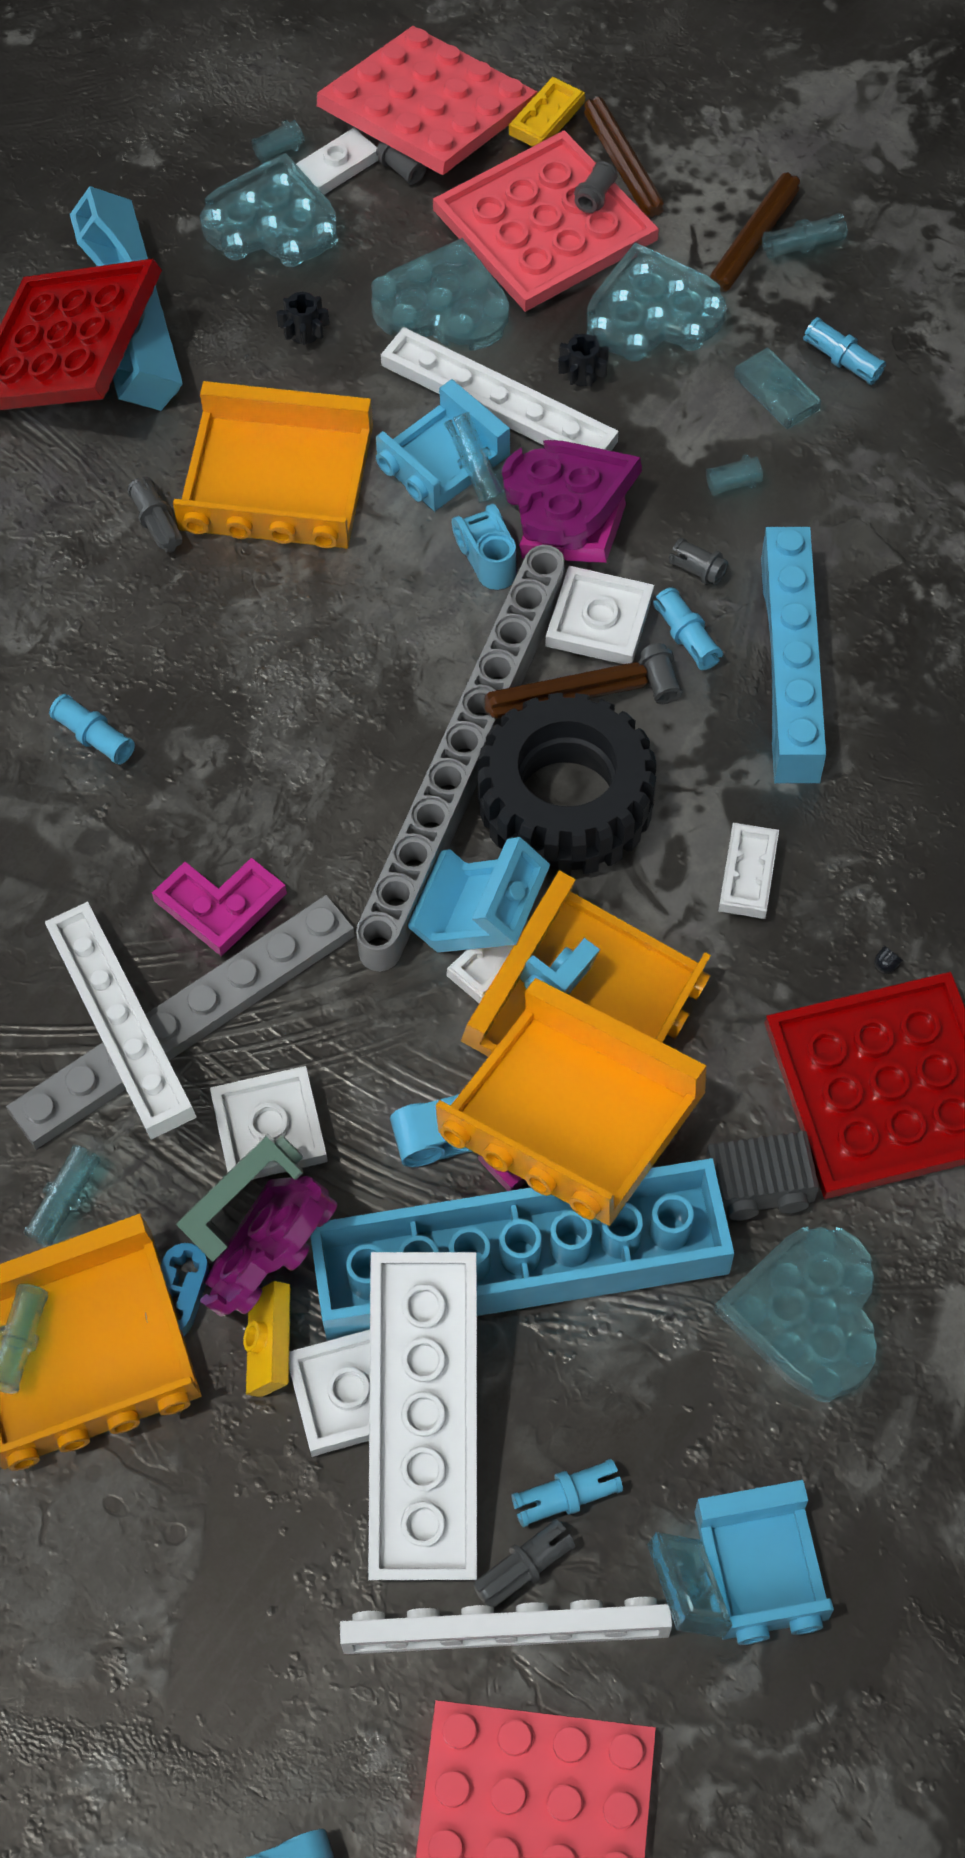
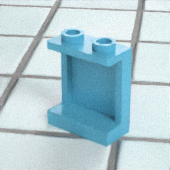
[376,379,510,512]
[408,837,550,953]
[694,1480,834,1645]

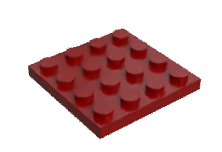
[0,259,162,410]
[764,972,965,1200]

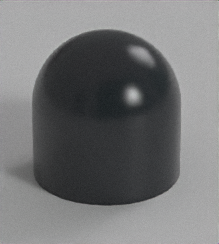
[874,945,903,974]

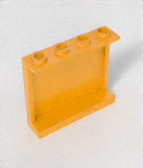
[173,381,373,549]
[461,870,711,1057]
[435,978,707,1226]
[0,1213,202,1471]

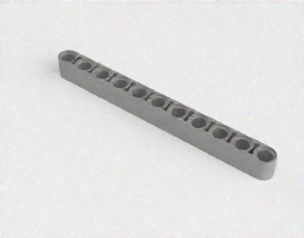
[356,545,565,972]

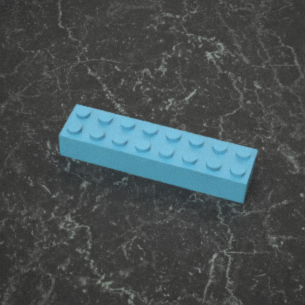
[310,1158,734,1341]

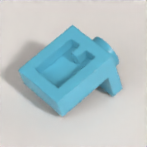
[520,938,600,995]

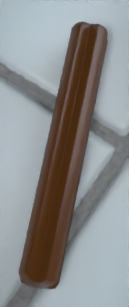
[584,96,664,219]
[710,172,800,293]
[484,662,648,719]

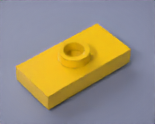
[509,76,585,147]
[243,1281,291,1397]

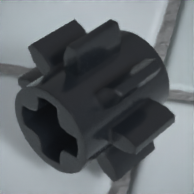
[277,291,330,345]
[558,334,609,387]

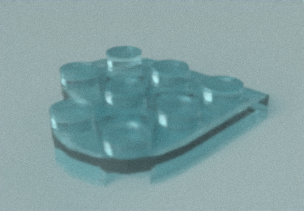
[200,153,337,267]
[371,238,509,351]
[587,242,726,361]
[714,1226,877,1403]

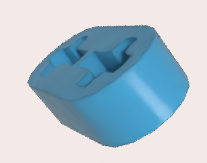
[145,1243,210,1336]

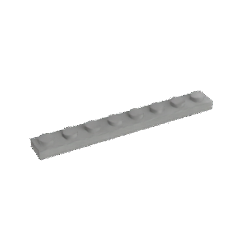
[6,895,355,1150]

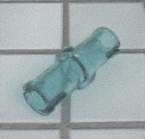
[762,213,847,259]
[444,412,504,504]
[23,1145,101,1247]
[0,1284,48,1394]

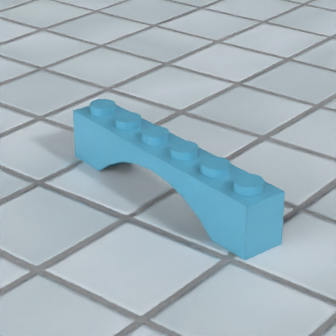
[70,186,183,411]
[761,527,826,783]

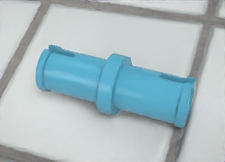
[803,317,886,385]
[653,587,723,670]
[49,694,135,765]
[511,1459,623,1527]

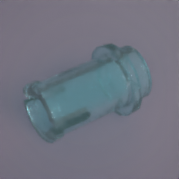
[251,120,305,164]
[706,454,763,496]

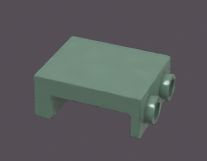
[176,1134,303,1262]

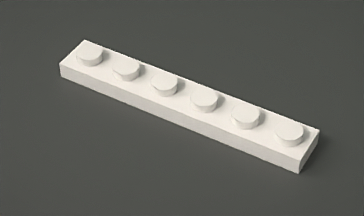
[381,327,619,451]
[45,902,197,1140]
[340,1597,672,1654]

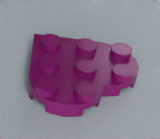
[502,440,642,550]
[200,1176,337,1317]

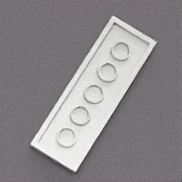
[368,1252,477,1580]

